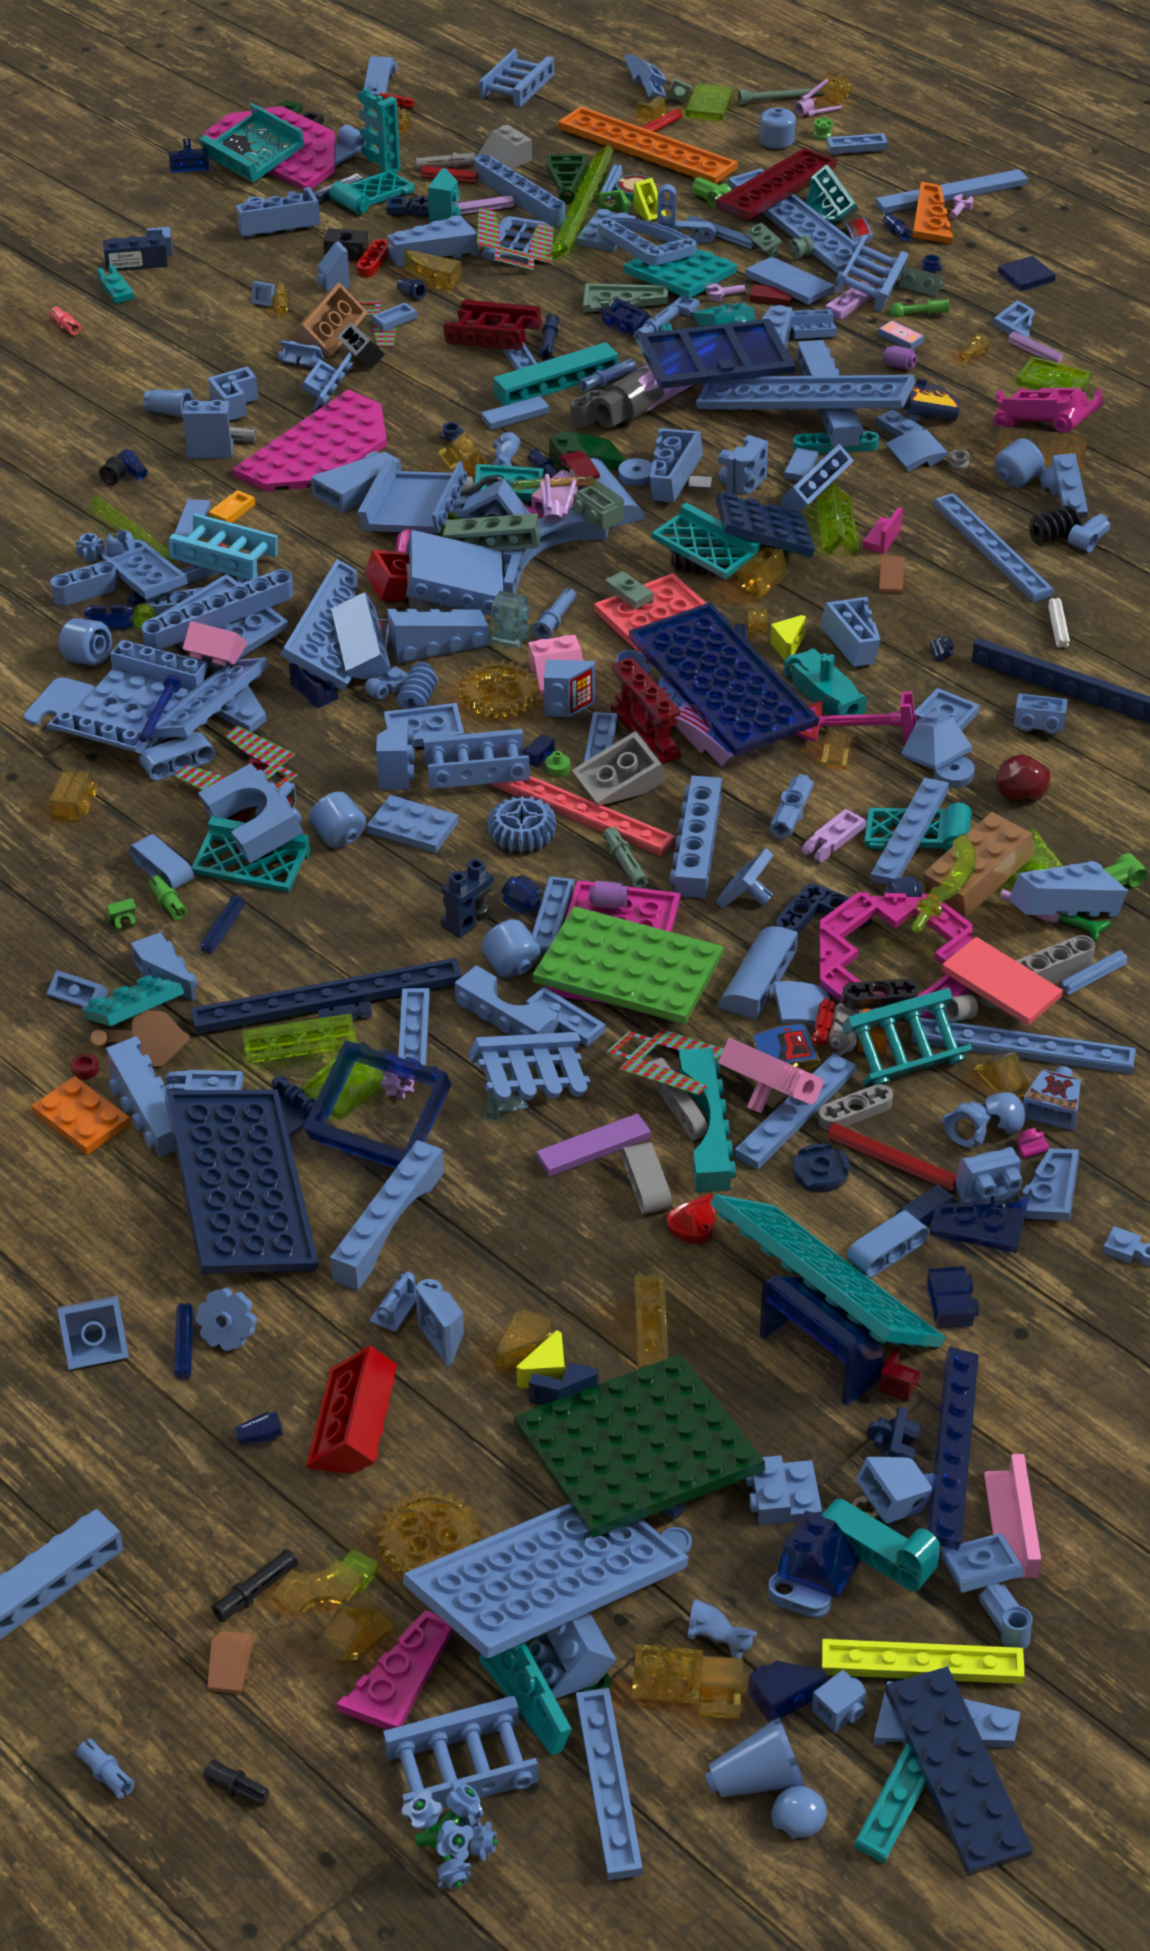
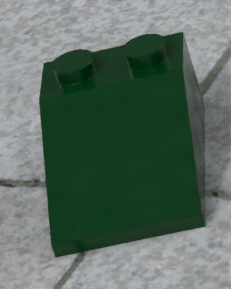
[549,431,626,472]

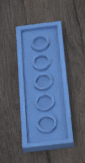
[146,657,269,740]

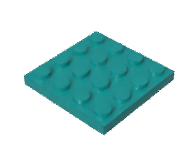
[623,241,738,299]

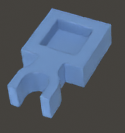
[1102,1226,1150,1267]

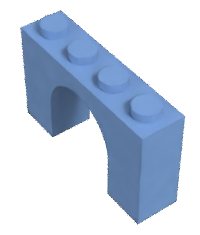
[198,763,303,863]

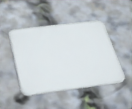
[689,476,712,487]

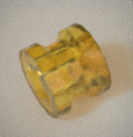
[748,608,768,632]

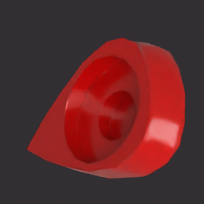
[667,1193,715,1244]

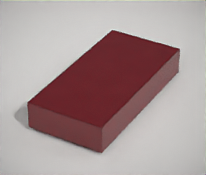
[749,284,793,306]

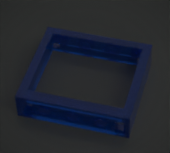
[303,1040,452,1168]

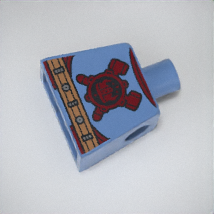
[1023,1066,1081,1131]

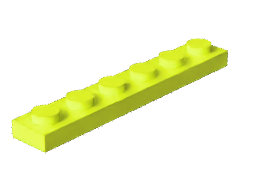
[822,1639,1025,1684]

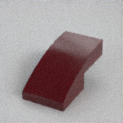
[560,450,600,483]

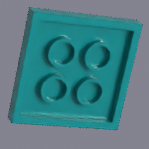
[81,975,184,1026]

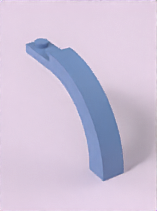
[503,509,609,602]

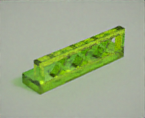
[816,482,859,554]
[242,1014,357,1064]

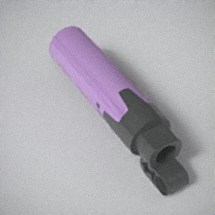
[569,331,734,428]

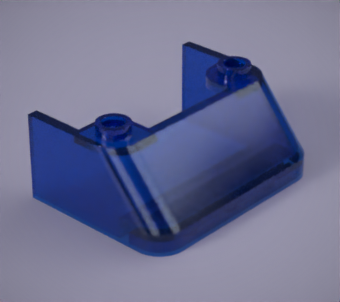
[760,1275,883,1406]

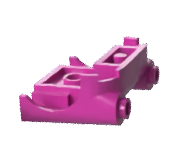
[994,388,1103,433]

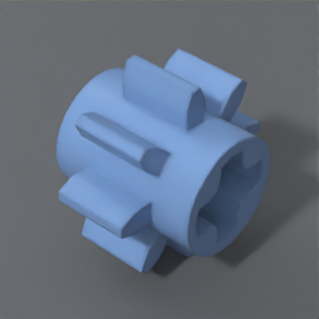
[76,533,104,562]

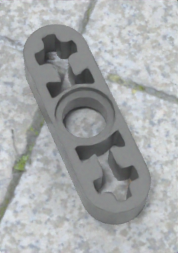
[818,1084,893,1131]

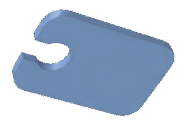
[24,677,95,732]

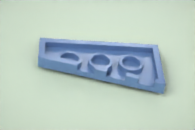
[873,1681,1020,1748]

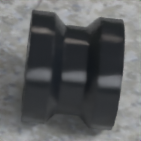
[99,456,127,485]

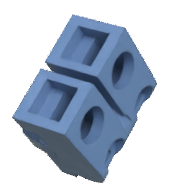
[718,435,768,495]
[955,1147,1022,1210]

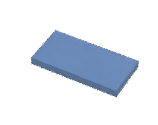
[745,257,835,305]

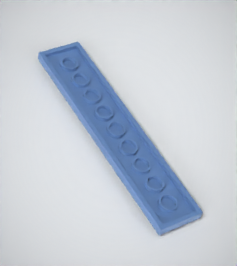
[728,168,872,274]
[696,375,915,410]

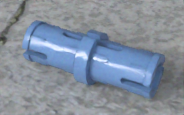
[76,1739,135,1798]

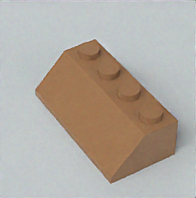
[288,282,368,358]

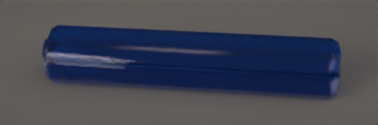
[200,895,245,954]
[174,1303,193,1380]

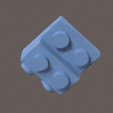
[1014,693,1068,734]
[745,1456,822,1525]

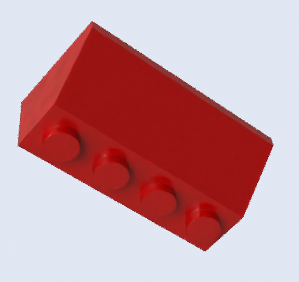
[306,1345,397,1474]

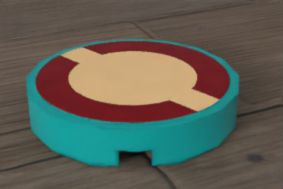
[616,174,649,201]

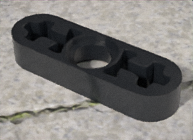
[841,979,920,1009]

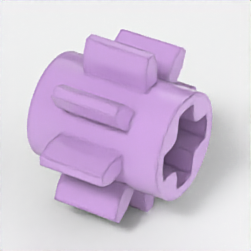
[380,1064,416,1099]

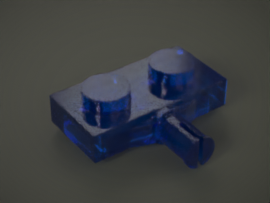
[168,138,210,173]

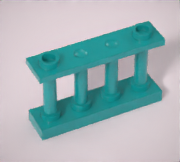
[841,988,972,1086]

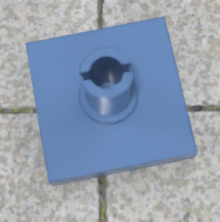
[715,848,773,909]

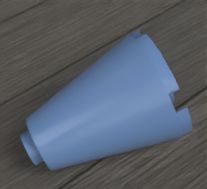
[705,1718,805,1798]

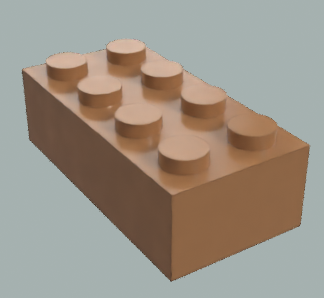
[923,812,1034,917]

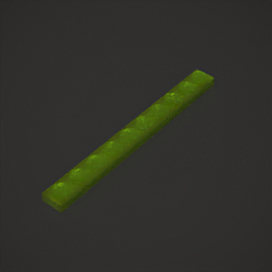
[549,145,613,260]

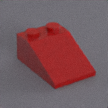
[364,550,410,602]

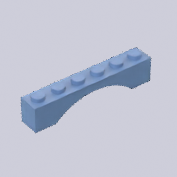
[330,1140,444,1291]

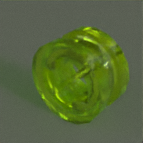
[133,604,155,628]

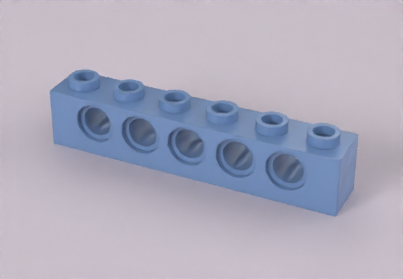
[670,776,722,898]

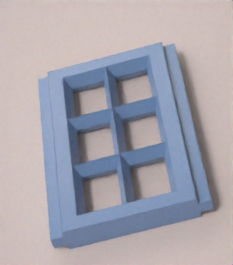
[482,216,550,264]

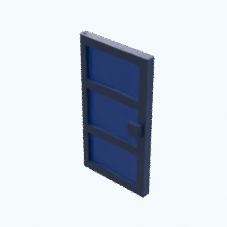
[635,319,795,389]

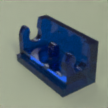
[289,663,338,708]

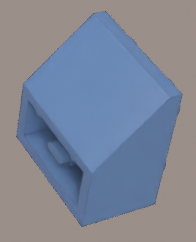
[376,719,415,790]
[528,1614,616,1699]

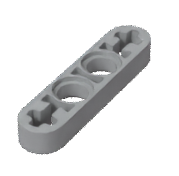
[649,1058,708,1141]

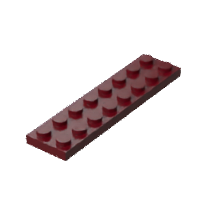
[716,148,837,220]

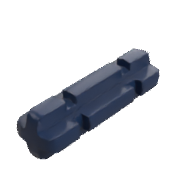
[318,1002,372,1025]

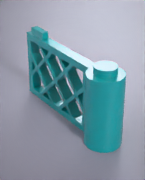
[329,170,415,215]
[865,803,972,852]

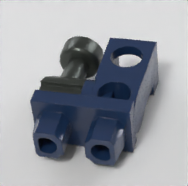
[441,858,494,938]

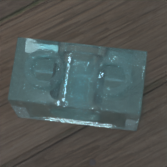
[491,591,530,648]

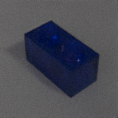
[524,734,555,767]

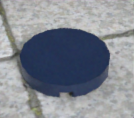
[792,1144,850,1192]

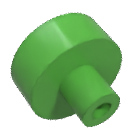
[545,751,570,777]

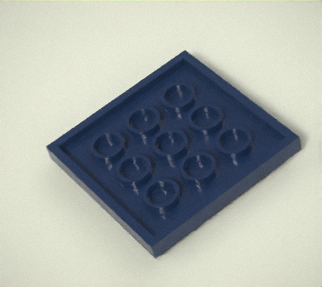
[715,492,815,558]

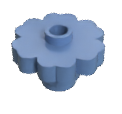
[196,1288,257,1351]

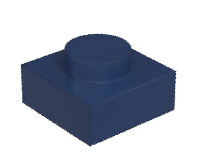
[386,196,407,216]

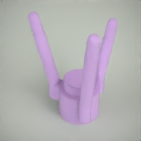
[794,79,842,117]
[540,474,576,523]

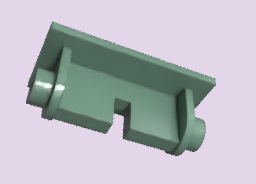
[744,223,782,257]
[898,266,944,297]

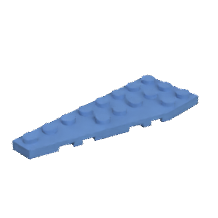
[280,559,358,691]

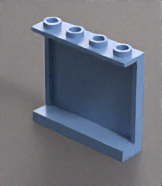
[358,459,467,534]
[405,530,504,617]

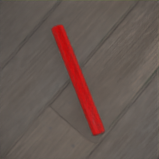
[827,1123,957,1191]

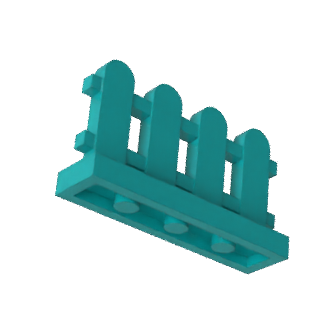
[357,88,401,173]

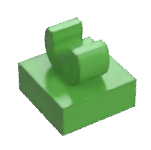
[106,898,136,931]

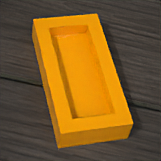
[209,490,255,523]

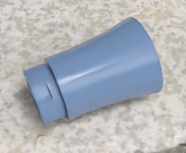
[143,389,194,418]

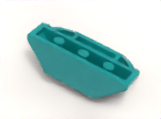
[806,165,859,224]

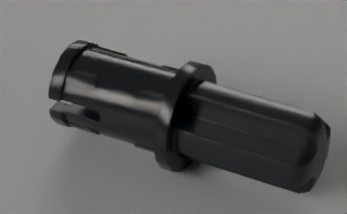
[203,1759,270,1806]

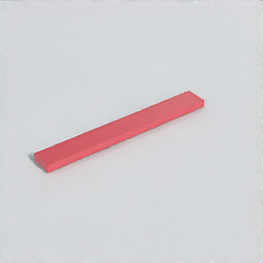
[491,776,675,857]

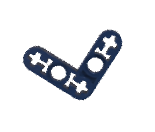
[776,884,872,935]

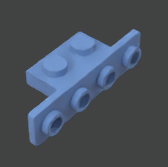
[301,352,353,412]

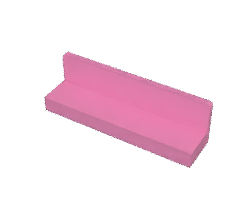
[984,1454,1041,1579]

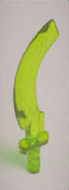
[911,834,976,933]

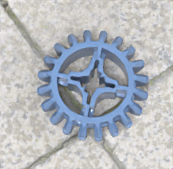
[487,795,556,854]

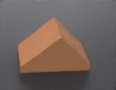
[879,556,905,594]
[207,1631,254,1694]

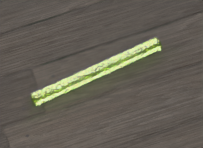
[91,496,176,564]

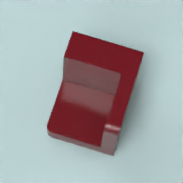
[879,1347,921,1402]

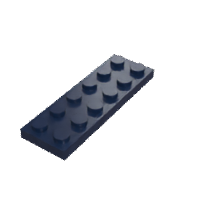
[884,1666,1033,1876]

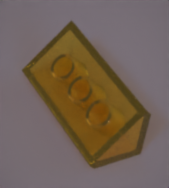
[994,426,1088,471]

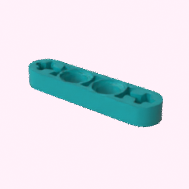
[793,431,879,453]

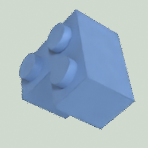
[208,367,258,421]

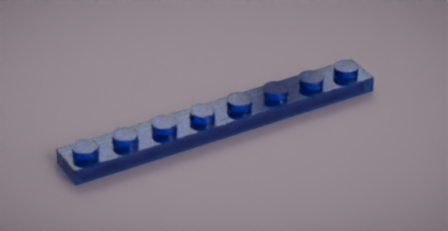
[928,1346,979,1550]

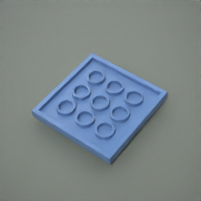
[158,574,288,673]

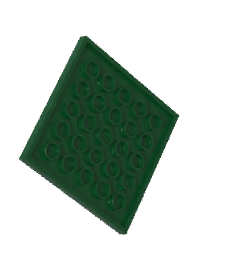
[514,1354,766,1538]

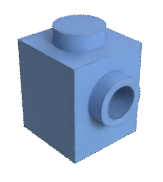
[812,1670,866,1733]

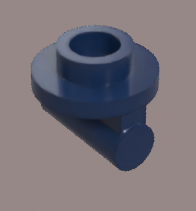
[930,635,955,662]

